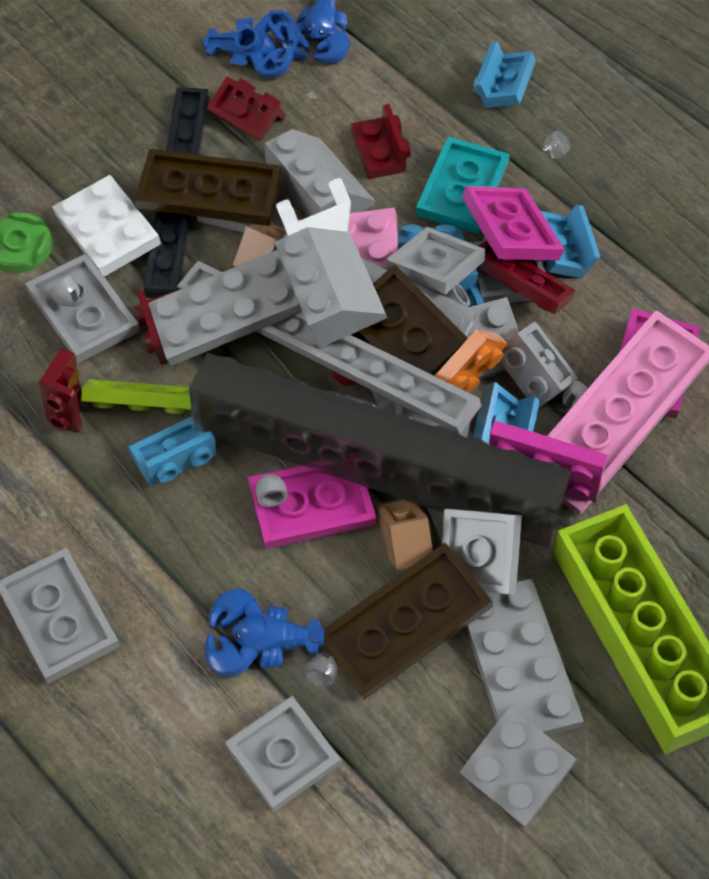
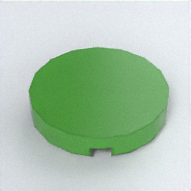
[0,213,53,273]

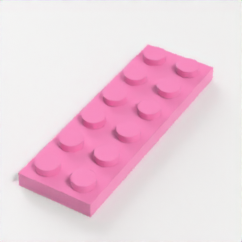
[545,310,709,515]

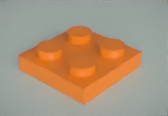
[435,329,508,393]

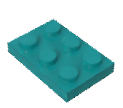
[415,137,510,234]

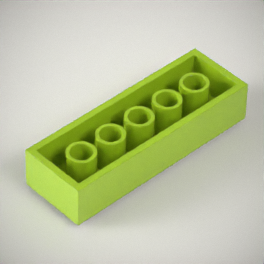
[552,504,709,755]

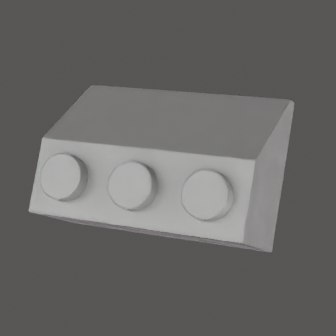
[265,129,375,218]
[275,227,388,348]

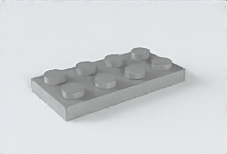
[148,250,303,366]
[465,578,584,736]

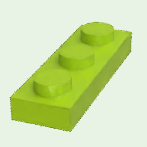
[81,379,197,414]

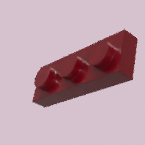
[477,240,576,315]

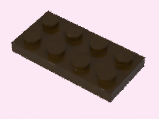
[134,149,281,226]
[323,542,493,700]

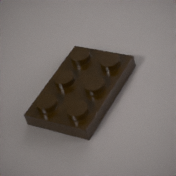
[357,264,468,376]

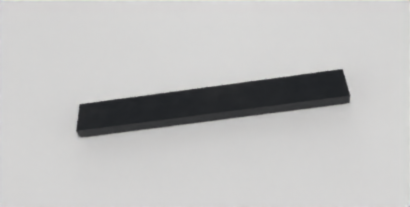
[143,87,209,299]

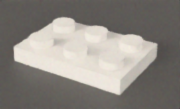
[52,175,161,276]

